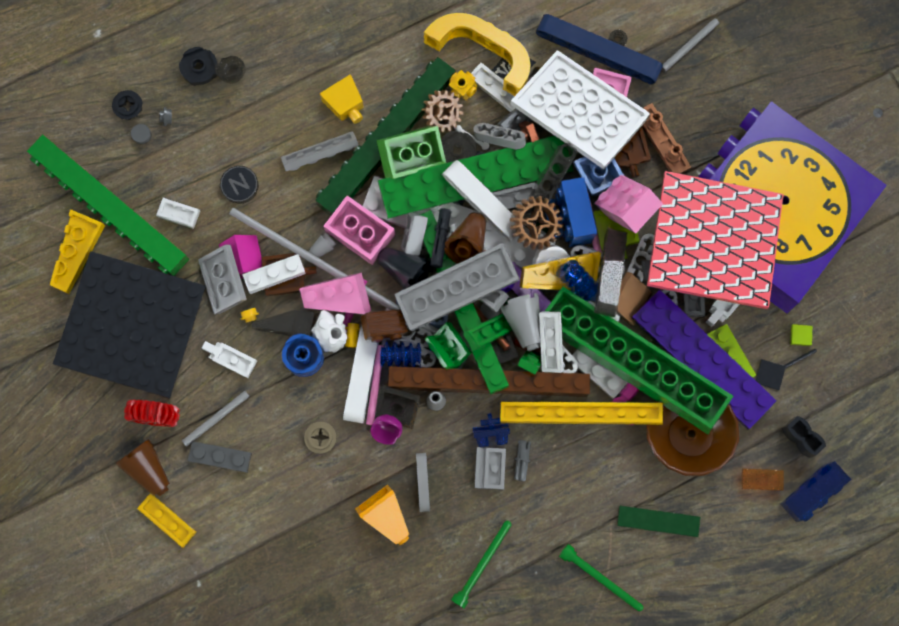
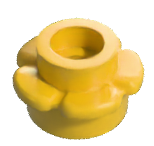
[240,307,259,323]

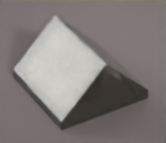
[375,385,421,429]

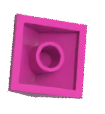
[219,235,262,279]

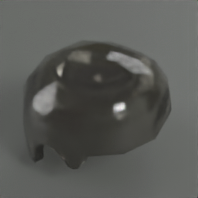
[215,56,246,84]

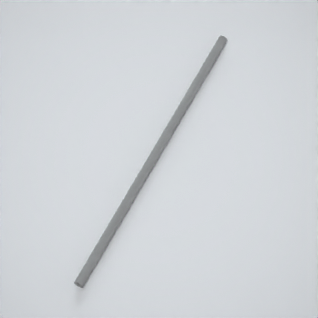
[229,208,439,335]

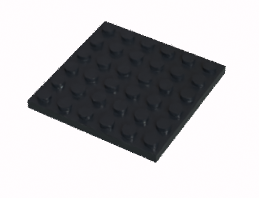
[53,251,206,399]

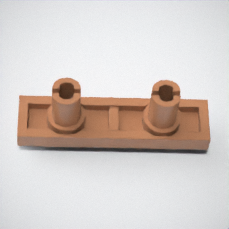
[642,103,691,174]

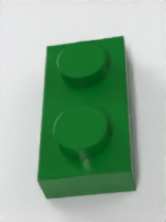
[518,350,542,374]

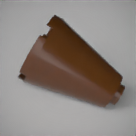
[444,212,486,264]
[116,439,170,496]

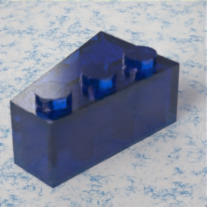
[780,461,852,522]

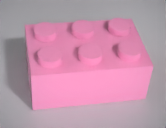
[595,175,663,233]
[324,196,395,265]

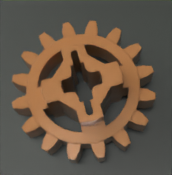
[422,90,463,132]

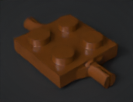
[614,126,651,178]
[261,253,317,297]

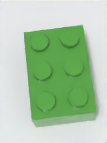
[377,126,446,179]

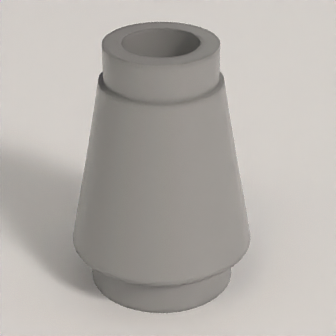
[308,233,336,258]
[426,391,446,411]

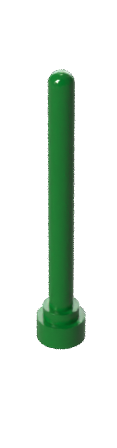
[451,520,512,609]
[559,544,644,612]

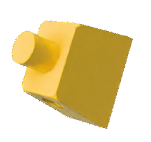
[320,75,364,124]

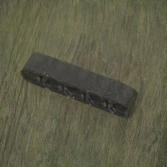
[523,143,577,228]
[594,228,627,317]

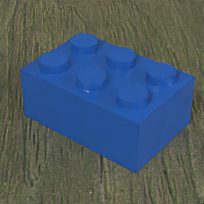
[555,177,597,248]

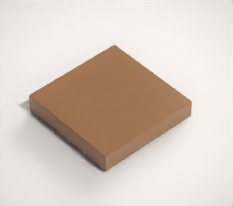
[609,272,652,326]

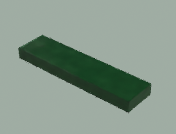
[617,506,700,537]

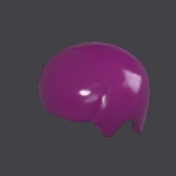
[370,414,403,445]

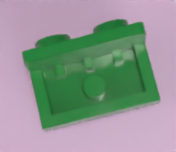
[425,322,472,369]

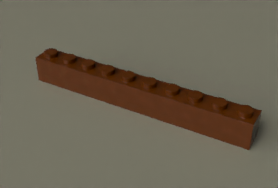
[388,366,590,397]

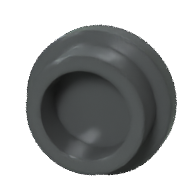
[159,107,172,126]

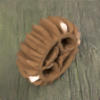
[509,196,563,250]

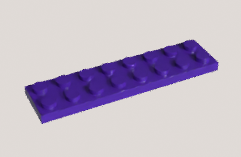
[632,290,777,430]

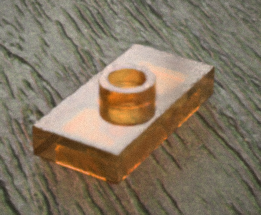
[742,469,784,491]

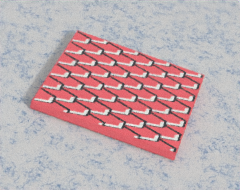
[647,171,783,309]

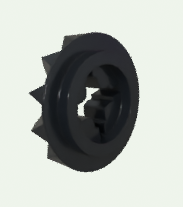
[112,90,143,120]

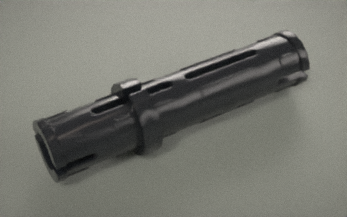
[430,208,452,268]

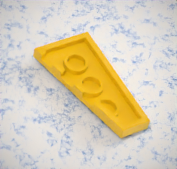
[50,209,106,294]
[520,251,601,291]

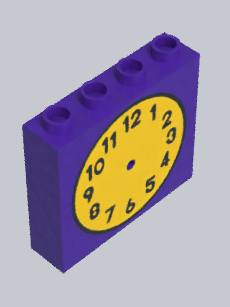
[698,102,887,314]

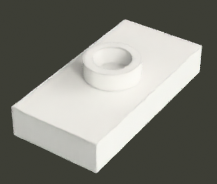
[156,198,200,229]

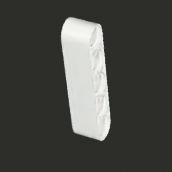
[442,160,524,242]
[343,325,379,423]

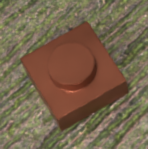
[519,121,539,143]

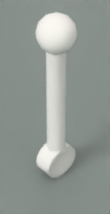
[455,125,489,150]

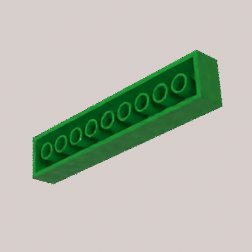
[544,287,733,435]

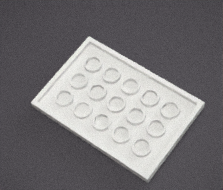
[510,50,650,169]

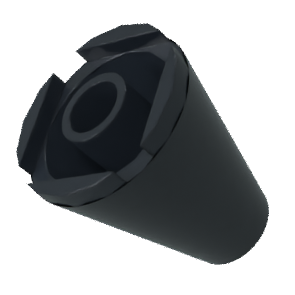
[378,247,433,289]

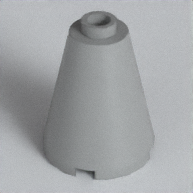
[500,293,541,351]

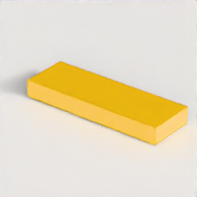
[137,494,197,548]

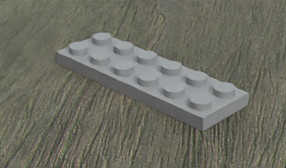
[394,243,520,331]

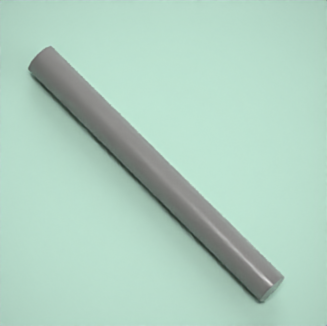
[662,18,719,72]
[182,391,250,447]

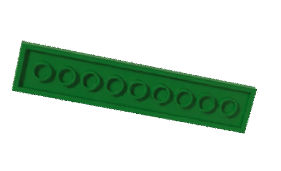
[377,136,573,219]

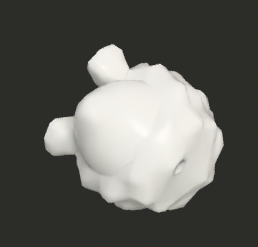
[311,310,347,352]

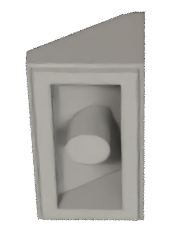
[401,212,428,256]

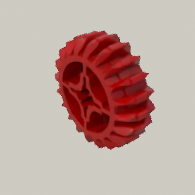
[124,399,180,427]

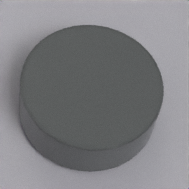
[131,124,151,144]

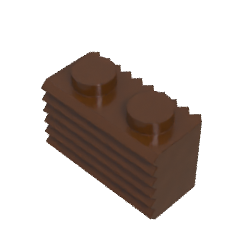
[361,309,407,343]

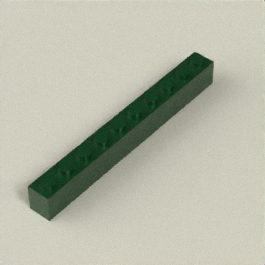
[315,57,456,216]

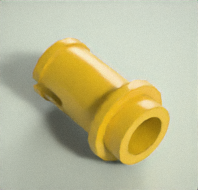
[345,323,360,348]

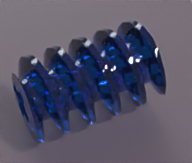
[556,260,599,302]
[380,341,422,368]

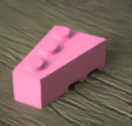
[300,273,371,314]

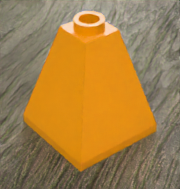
[355,484,409,545]

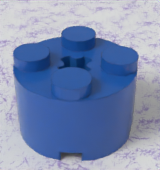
[282,334,324,377]

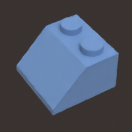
[573,157,624,196]

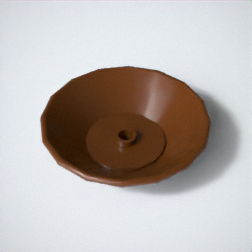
[647,402,739,476]

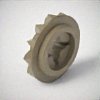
[304,422,337,454]

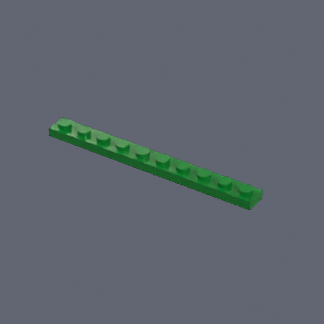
[420,210,509,395]

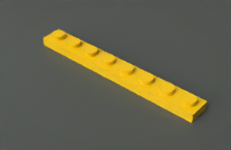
[500,402,663,425]

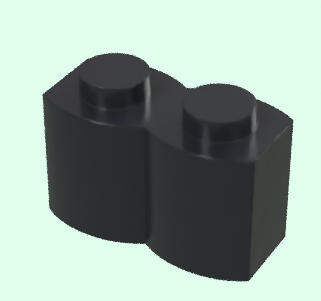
[782,416,826,458]

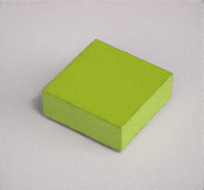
[790,324,813,346]

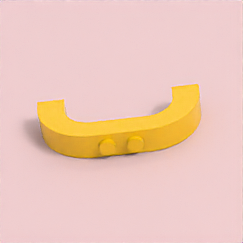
[424,13,530,96]

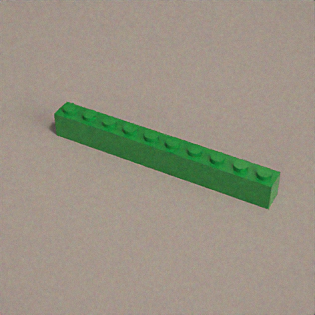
[27,134,189,276]

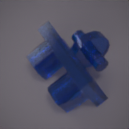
[473,413,510,447]

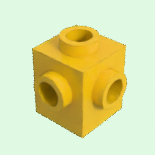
[449,70,478,101]

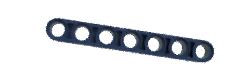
[536,14,663,84]

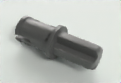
[514,440,531,481]

